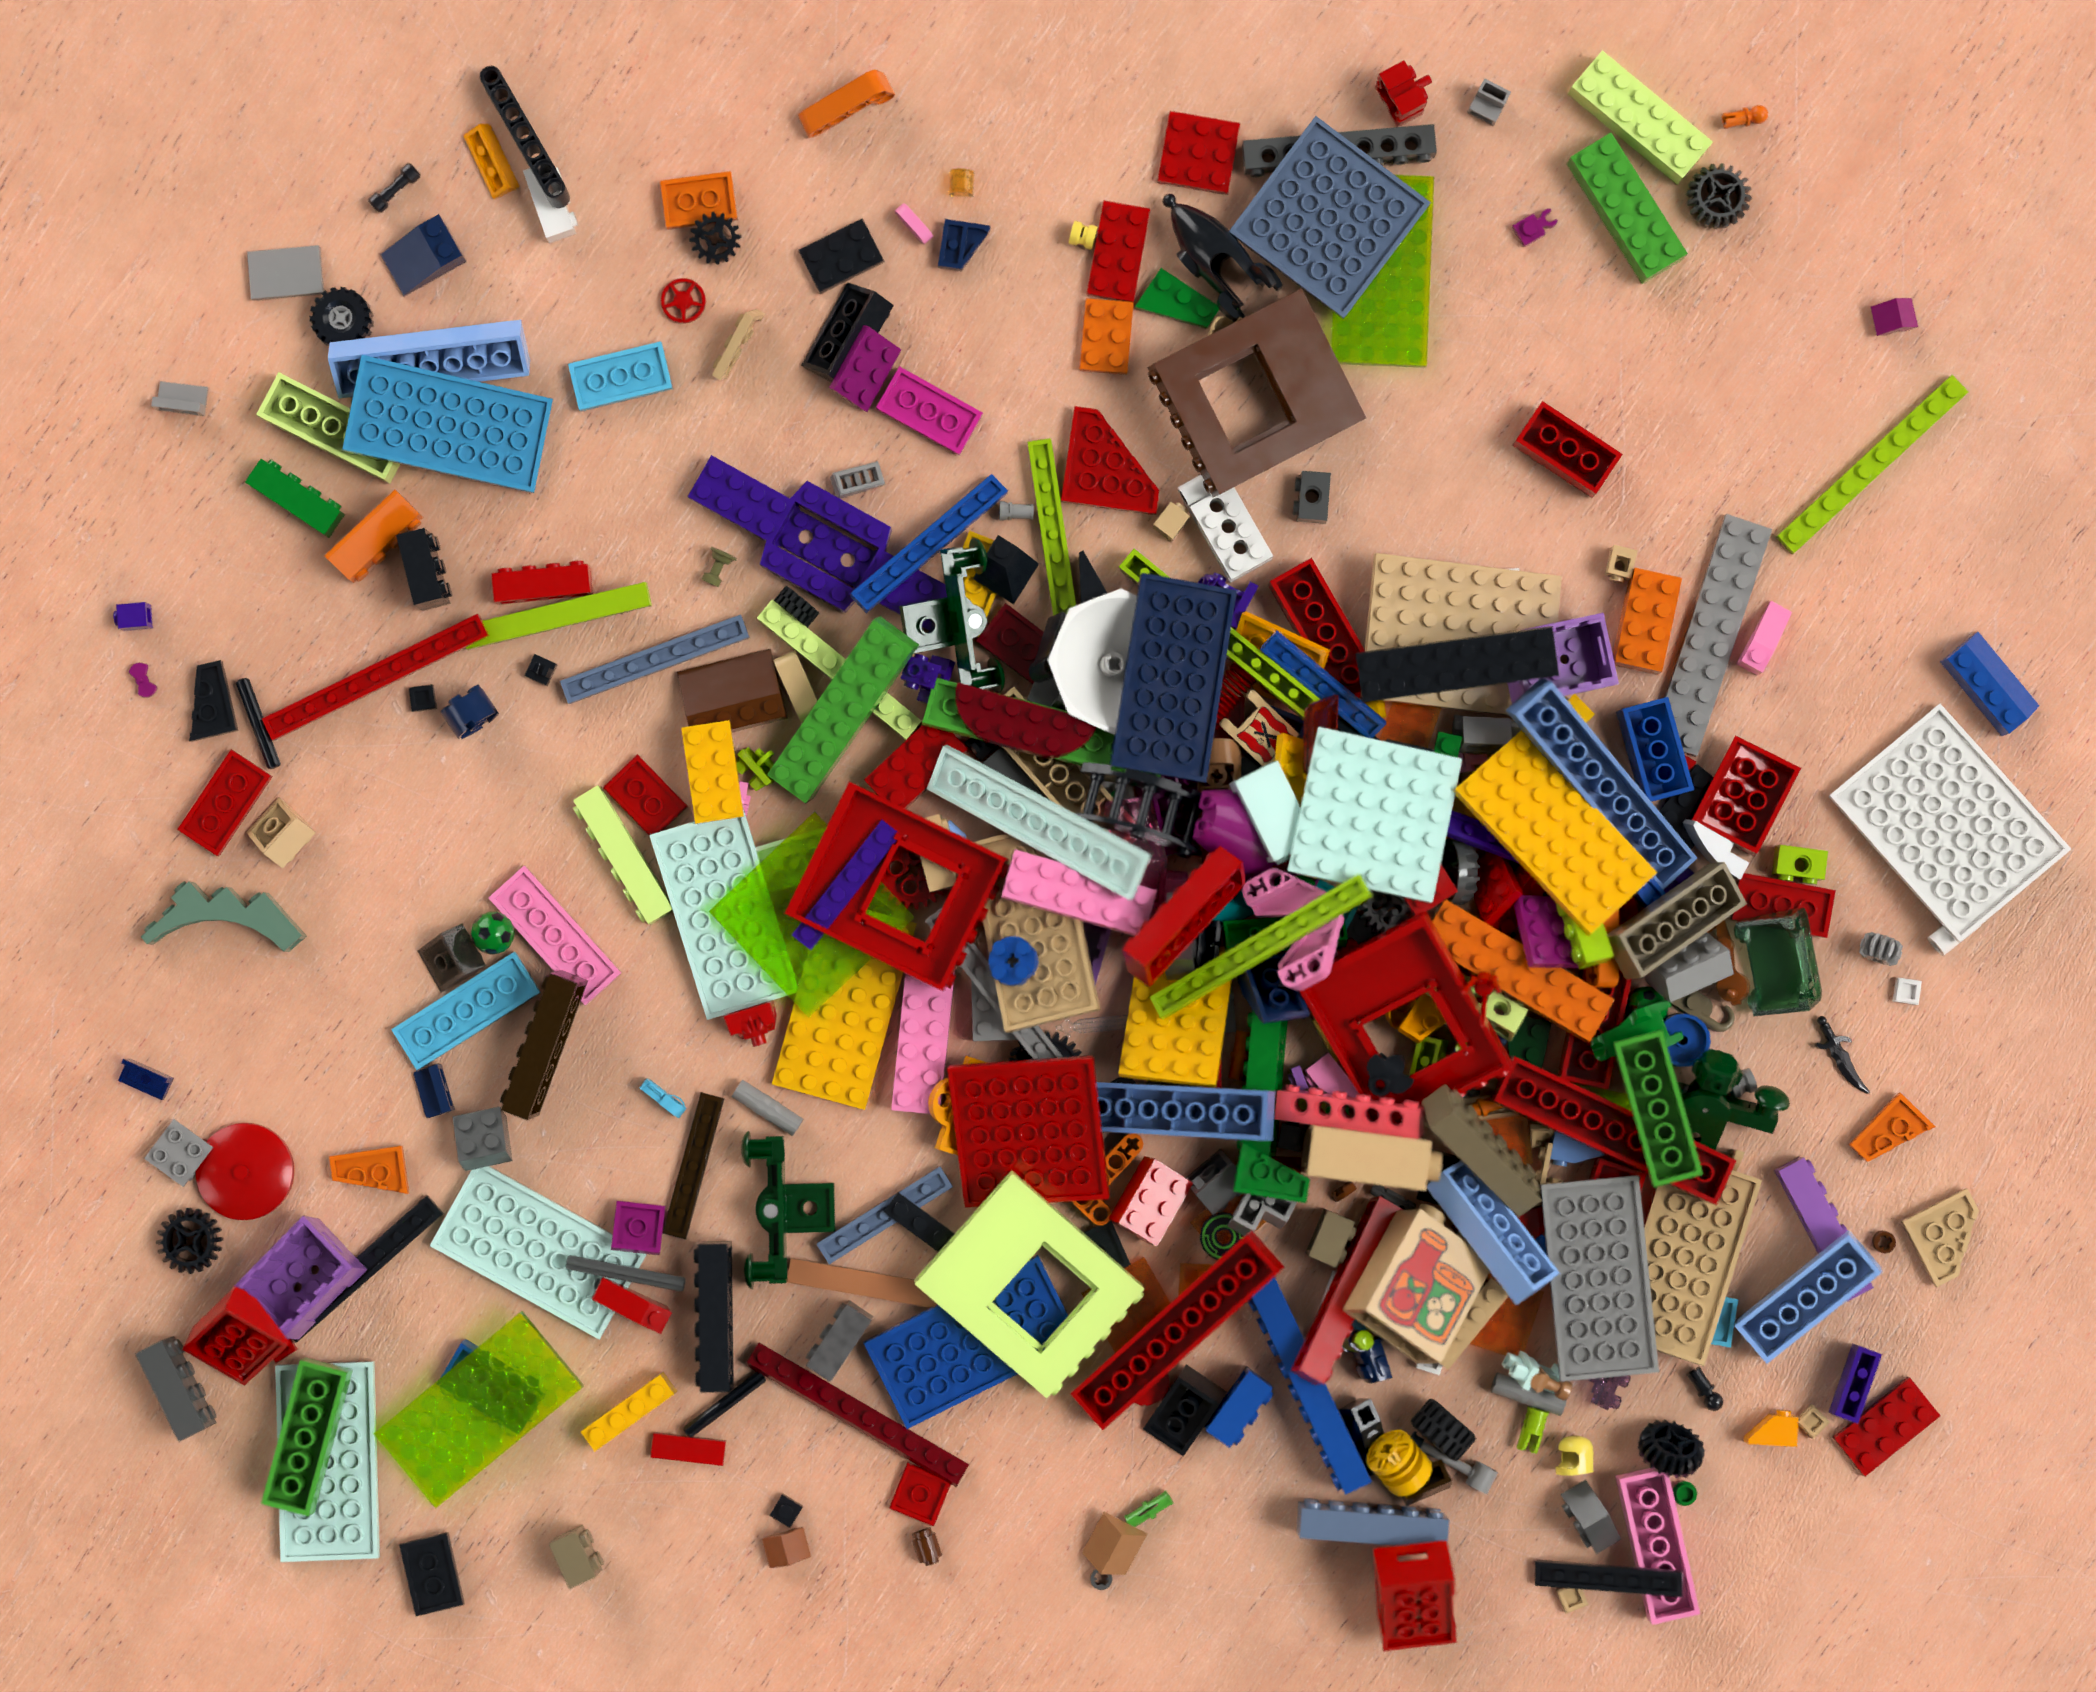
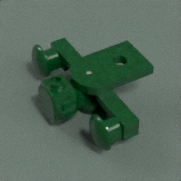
[1677,1049,1790,1150]

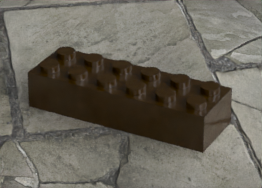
[500,970,588,1121]

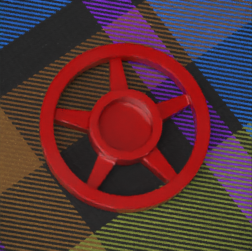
[661,278,706,324]

